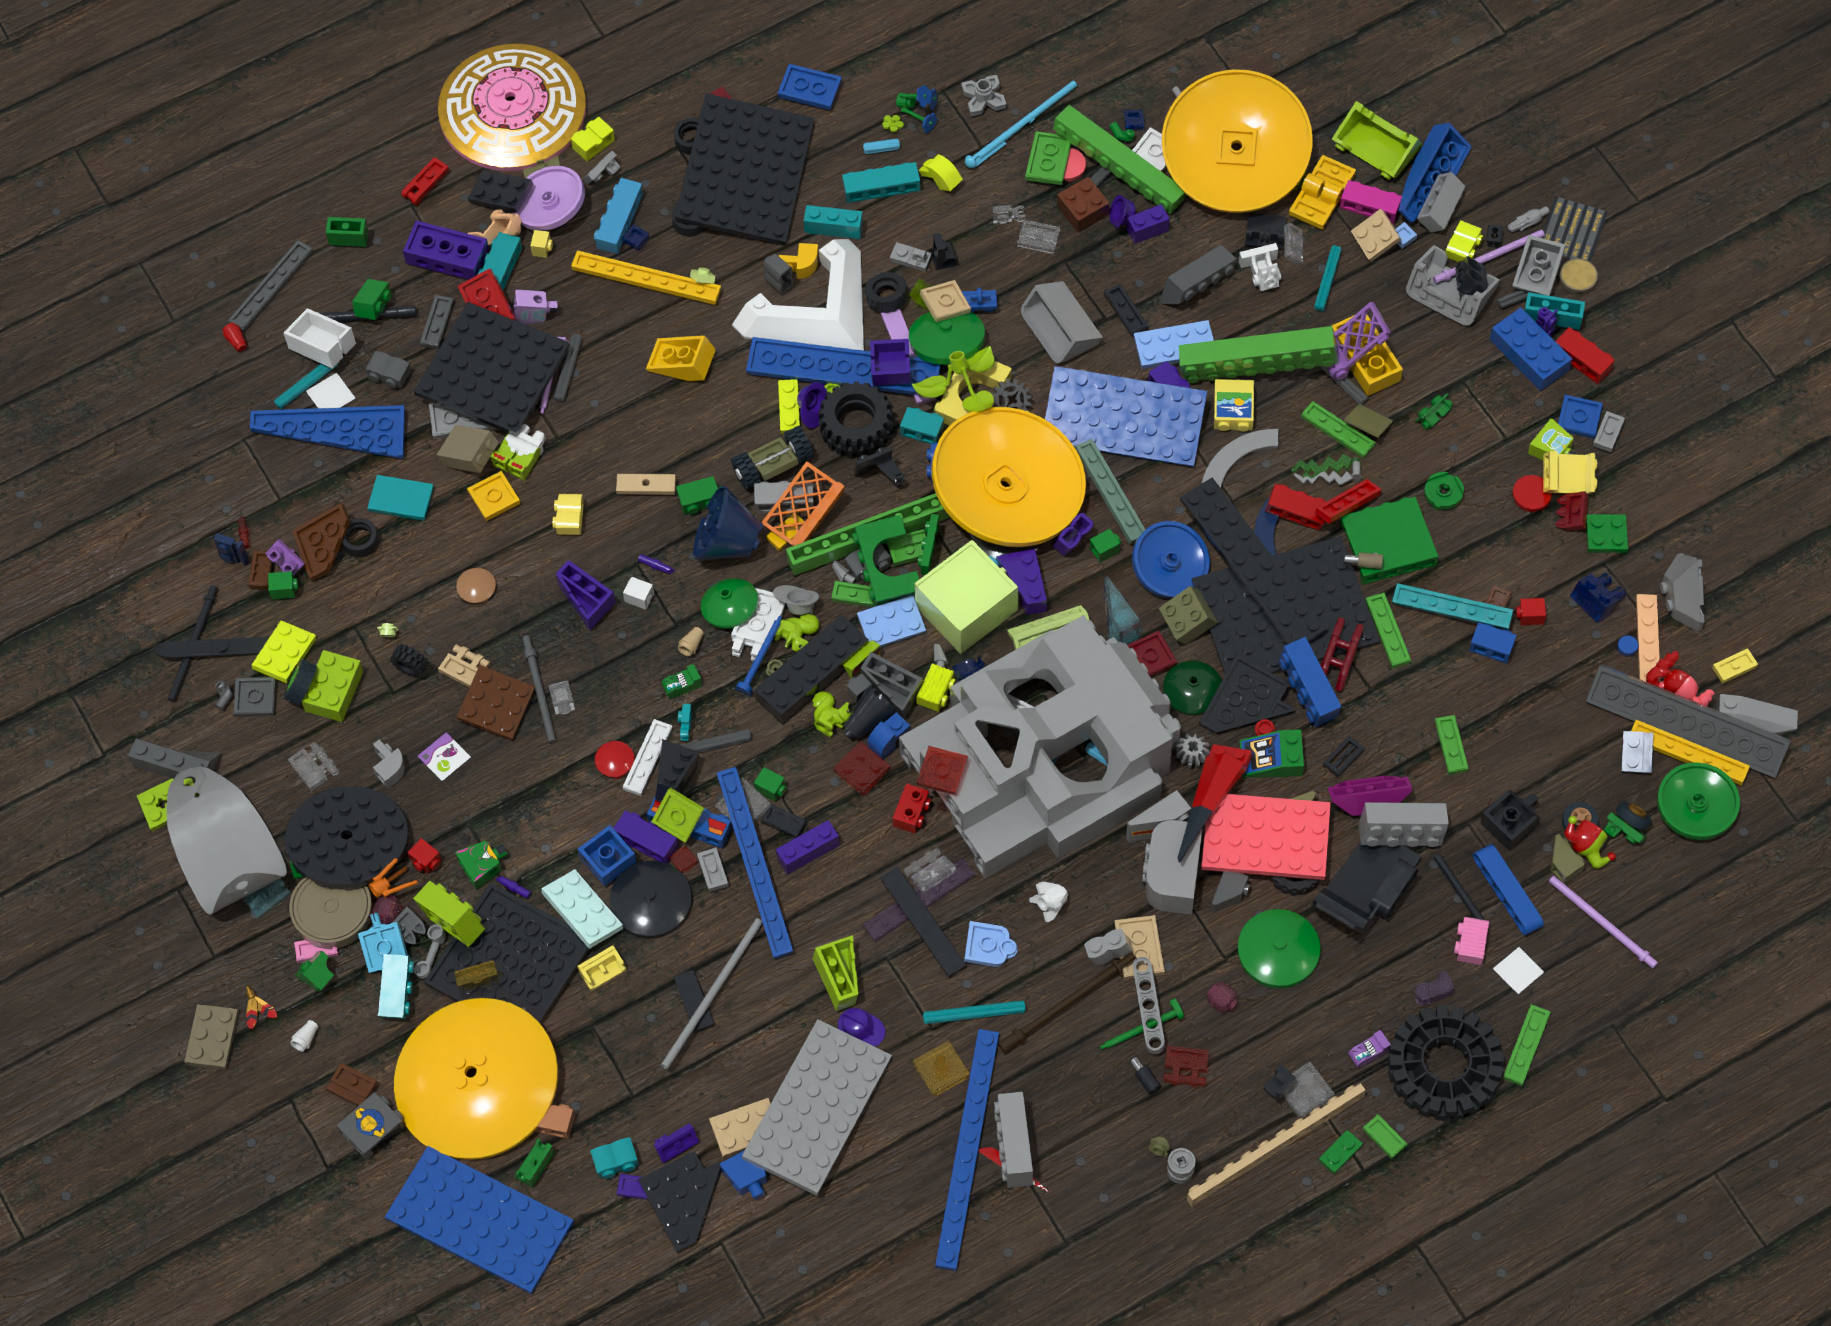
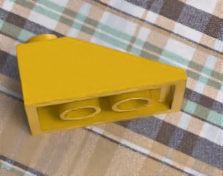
[646,336,716,381]

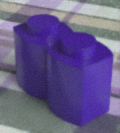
[1054,513,1093,556]

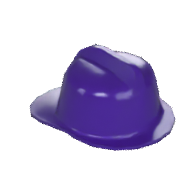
[1109,195,1135,228]
[797,382,827,428]
[838,1008,885,1047]

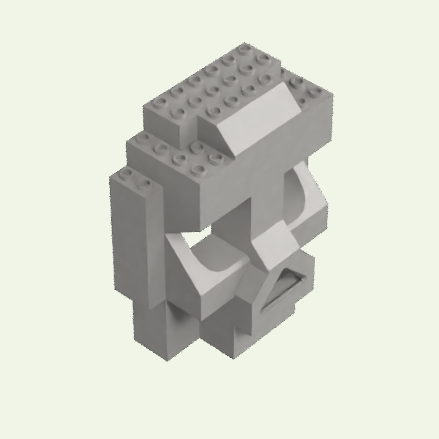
[899,615,1181,879]

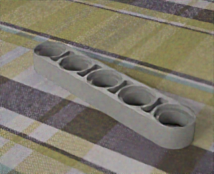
[1133,957,1165,1054]

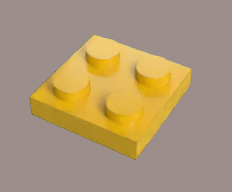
[467,471,520,521]

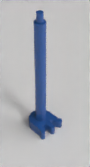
[735,616,782,697]

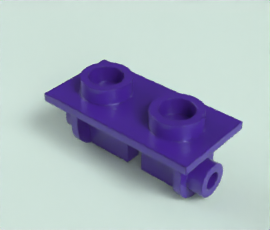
[1536,307,1558,337]

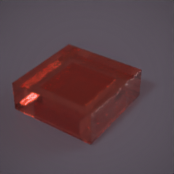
[669,846,698,873]

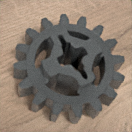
[992,379,1032,411]

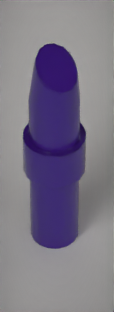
[638,554,675,574]
[496,876,531,899]

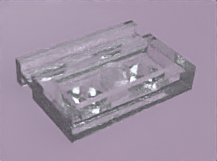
[1017,220,1060,254]

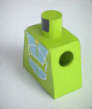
[1528,419,1578,460]

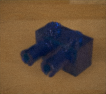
[1570,573,1626,622]

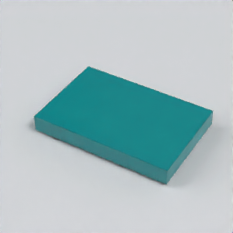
[367,475,434,521]

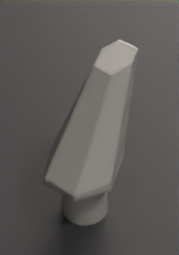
[832,561,856,584]
[934,644,949,668]

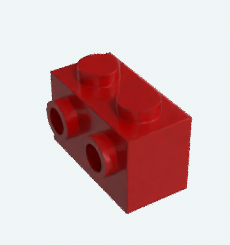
[892,783,932,834]

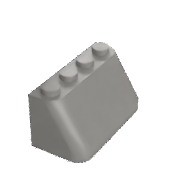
[1021,281,1103,363]

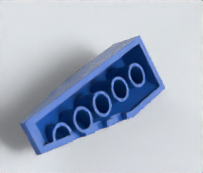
[1399,123,1472,223]

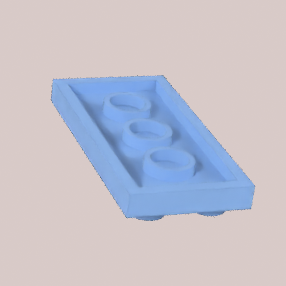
[1134,320,1214,369]

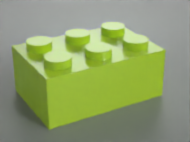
[302,650,363,722]
[413,881,485,947]

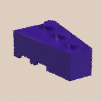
[996,549,1047,615]
[556,560,615,630]

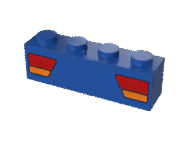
[647,798,732,849]

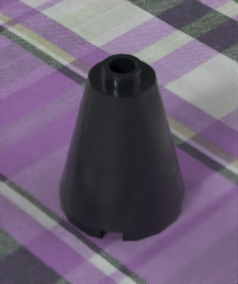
[843,685,898,740]

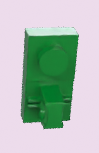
[1604,812,1647,844]

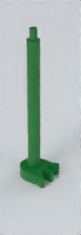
[1100,998,1184,1050]

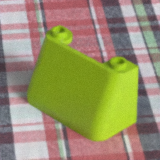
[1332,101,1423,180]

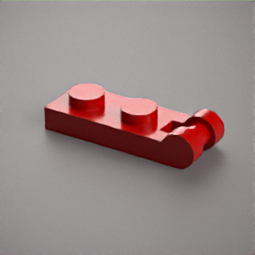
[401,157,449,206]

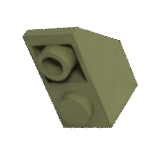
[1550,834,1585,884]

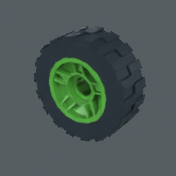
[283,659,317,705]

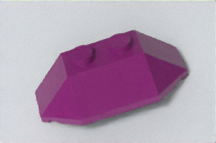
[1328,776,1412,816]

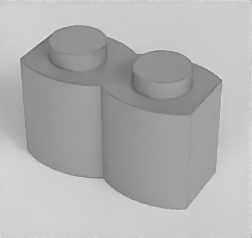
[1084,929,1133,966]

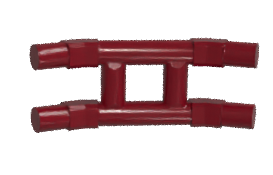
[1321,618,1364,691]

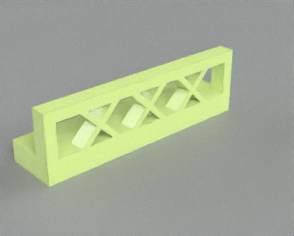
[1007,605,1089,650]

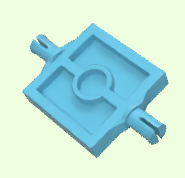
[358,913,408,973]

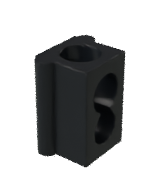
[1486,225,1503,248]

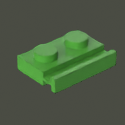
[886,529,926,566]

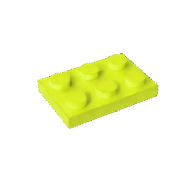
[252,621,316,683]

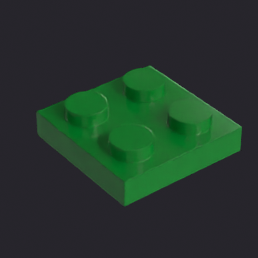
[1586,514,1628,553]

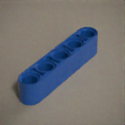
[1473,844,1544,936]

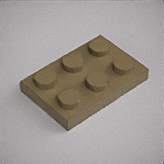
[185,1004,239,1070]

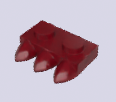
[1555,491,1588,532]

